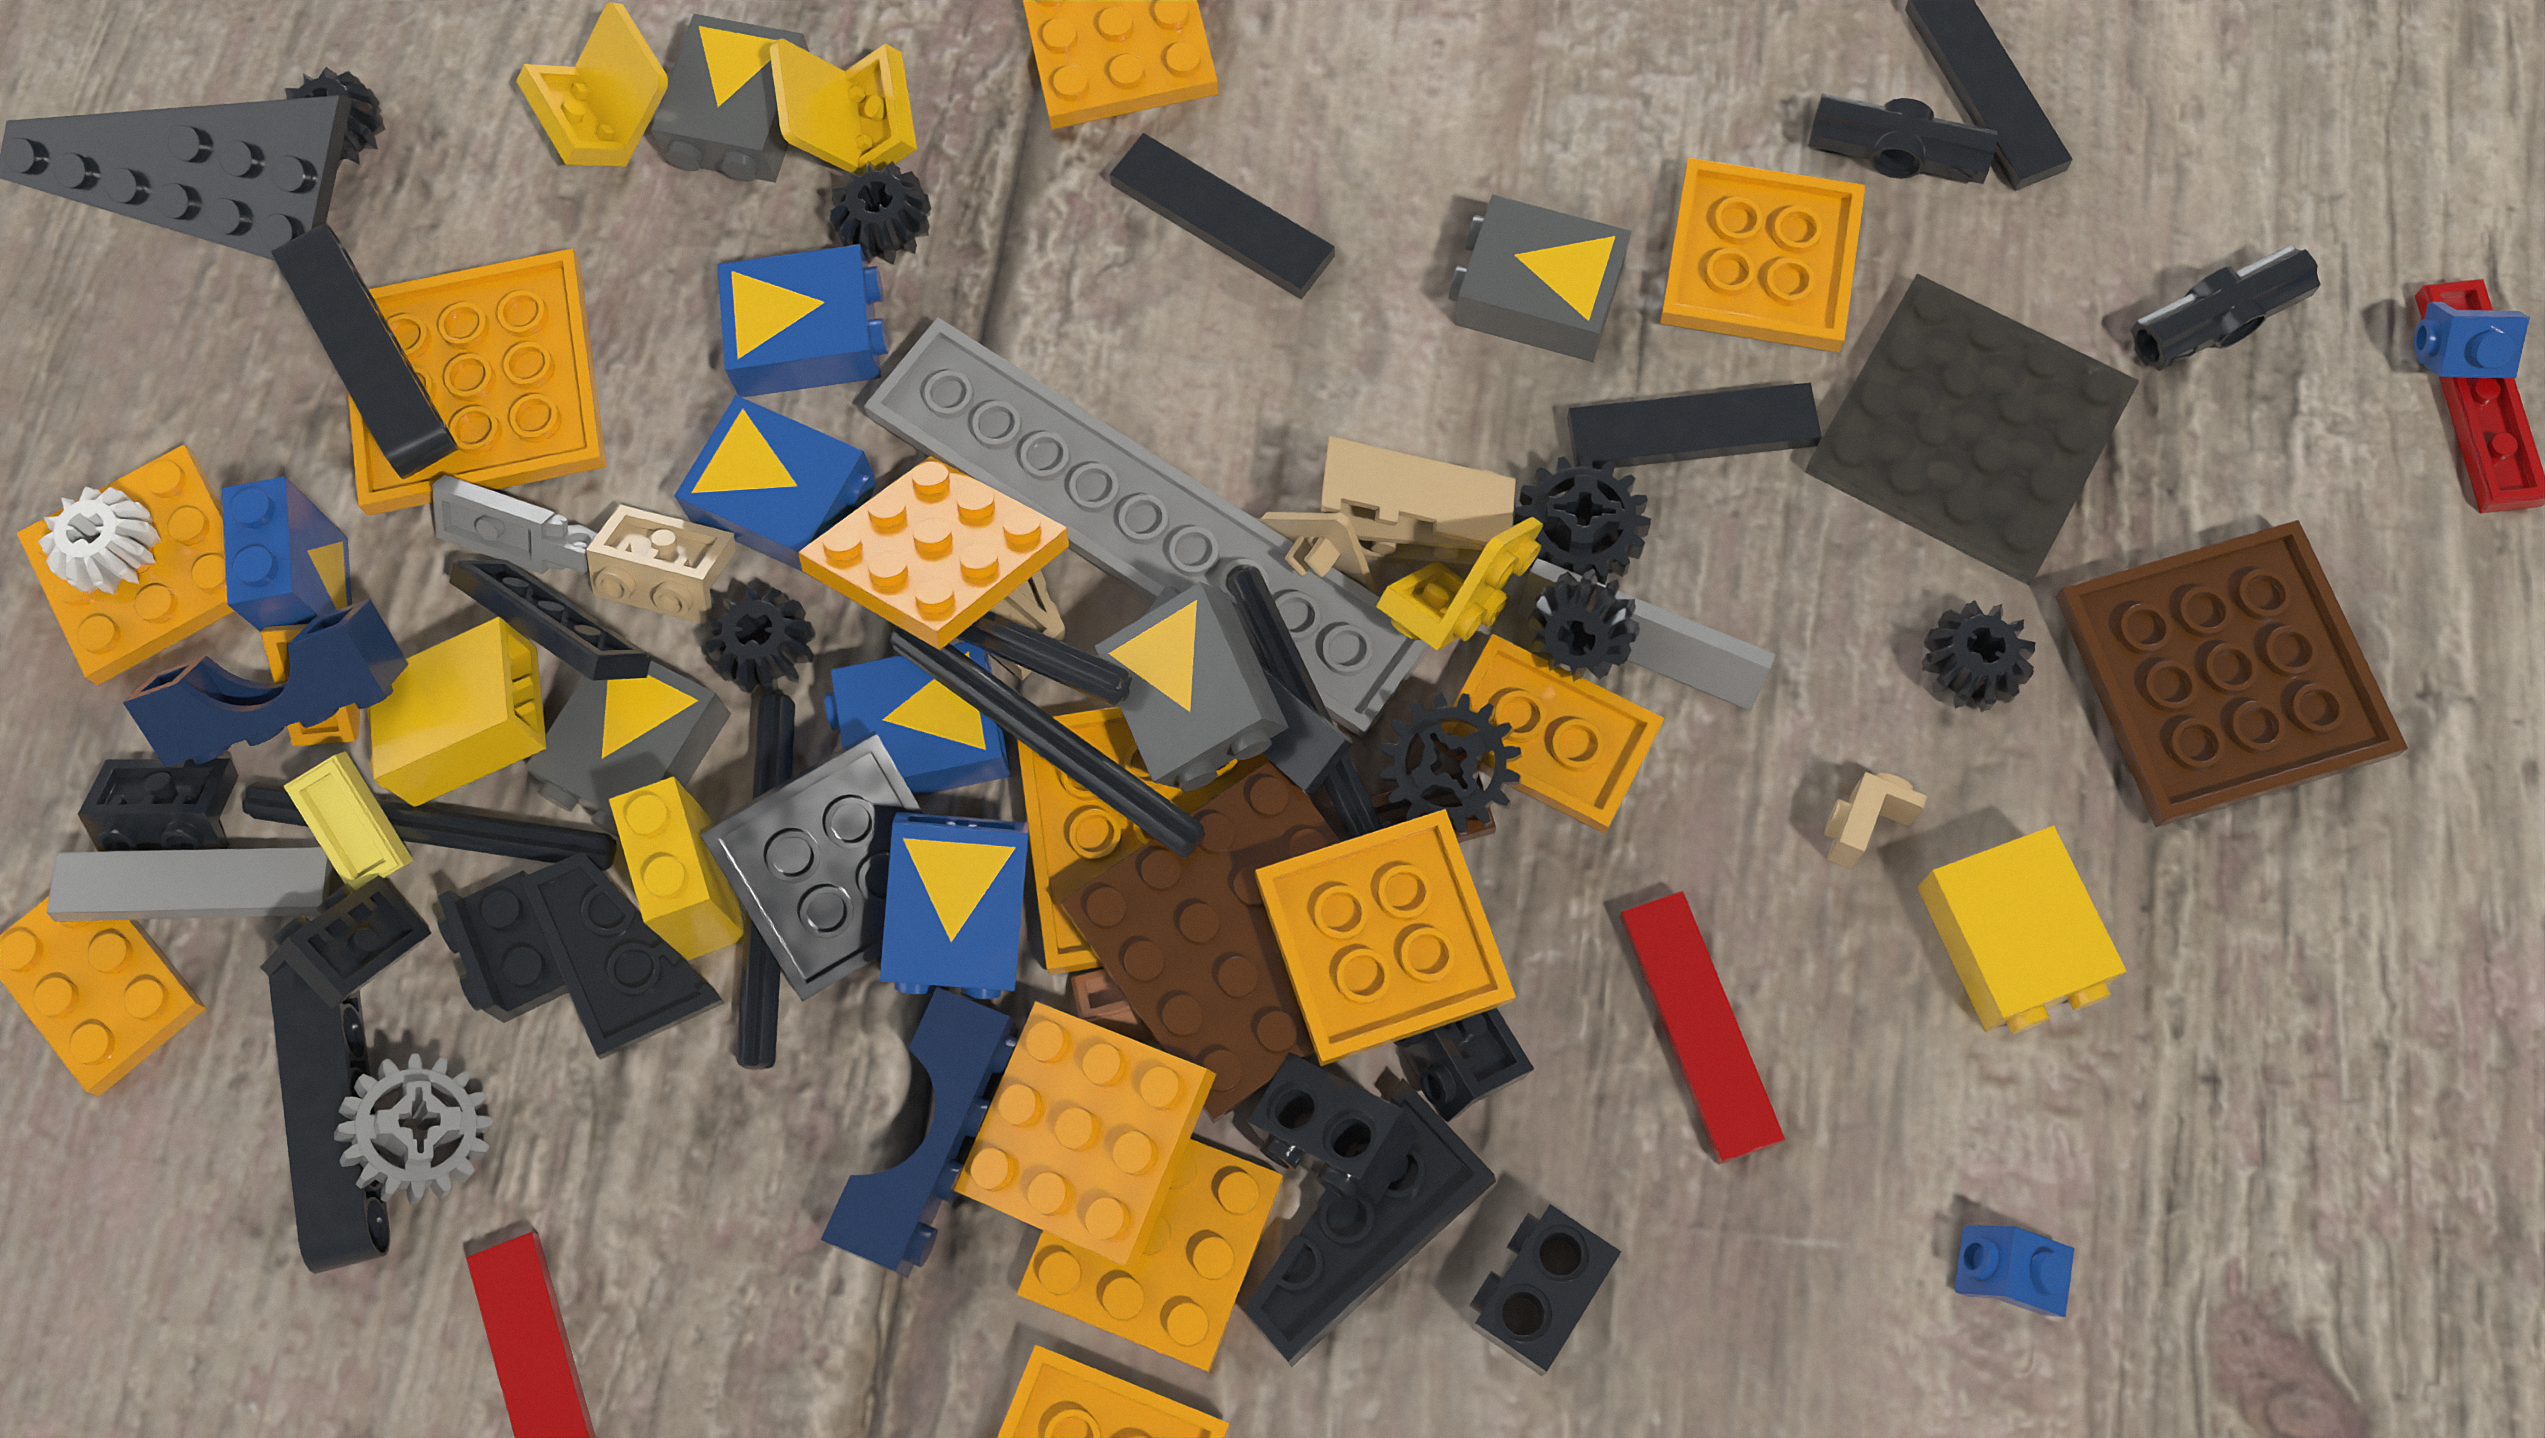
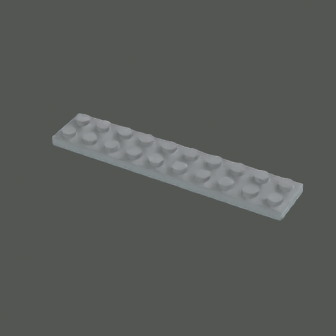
[864,317,1431,739]

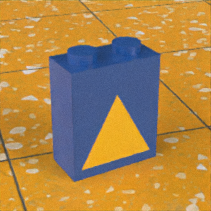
[717,244,889,398]
[674,395,875,573]
[222,476,352,632]
[824,642,1011,797]
[880,812,1029,999]

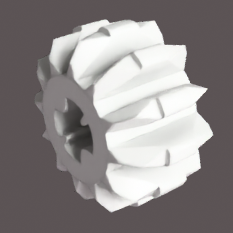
[38,486,162,595]

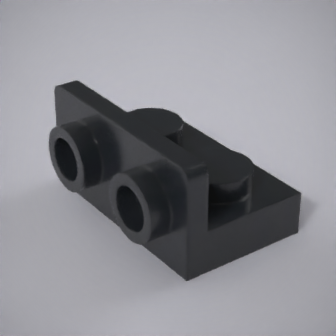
[78,758,239,852]
[438,870,569,1023]
[260,875,432,1009]
[1393,1008,1534,1122]

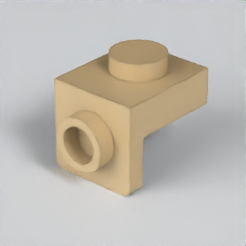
[1824,772,1927,869]

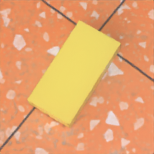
[284,751,414,891]

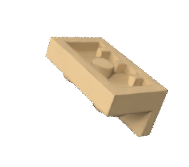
[586,505,736,624]

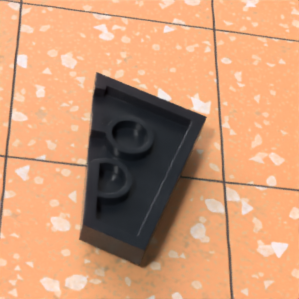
[520,852,724,1060]

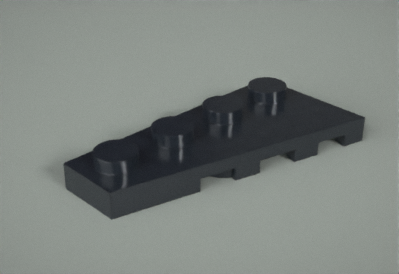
[1243,1078,1496,1367]

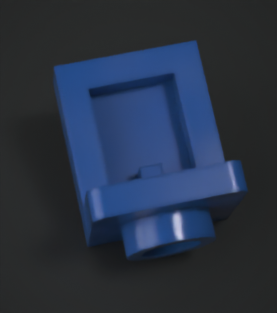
[2414,302,2530,378]
[1954,1225,2074,1317]

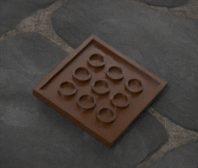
[2055,520,2408,828]
[1061,760,1341,1124]

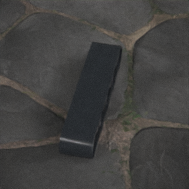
[271,222,459,480]
[269,964,390,1274]

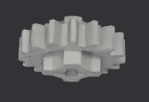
[334,1054,493,1205]

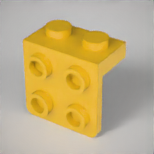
[516,2,668,167]
[769,38,917,176]
[1376,517,1543,651]

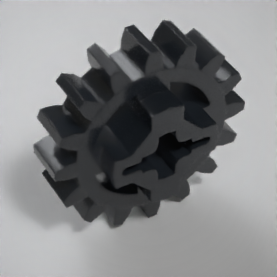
[1513,454,1651,585]
[1380,692,1522,835]

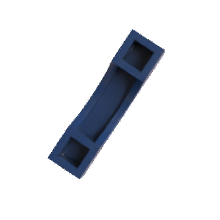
[123,598,409,767]
[820,987,1019,1278]

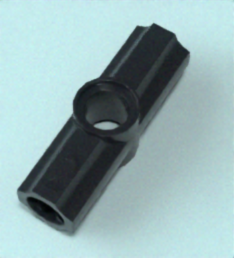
[1808,93,1998,184]
[2130,245,2321,371]

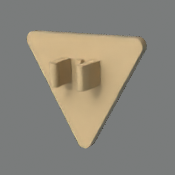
[1260,512,1377,594]

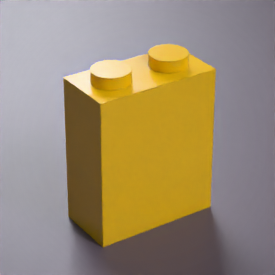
[367,617,547,807]
[609,776,745,960]
[1917,825,2127,1034]

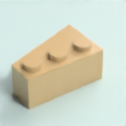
[1321,436,1516,569]

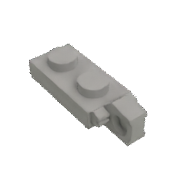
[432,475,598,574]

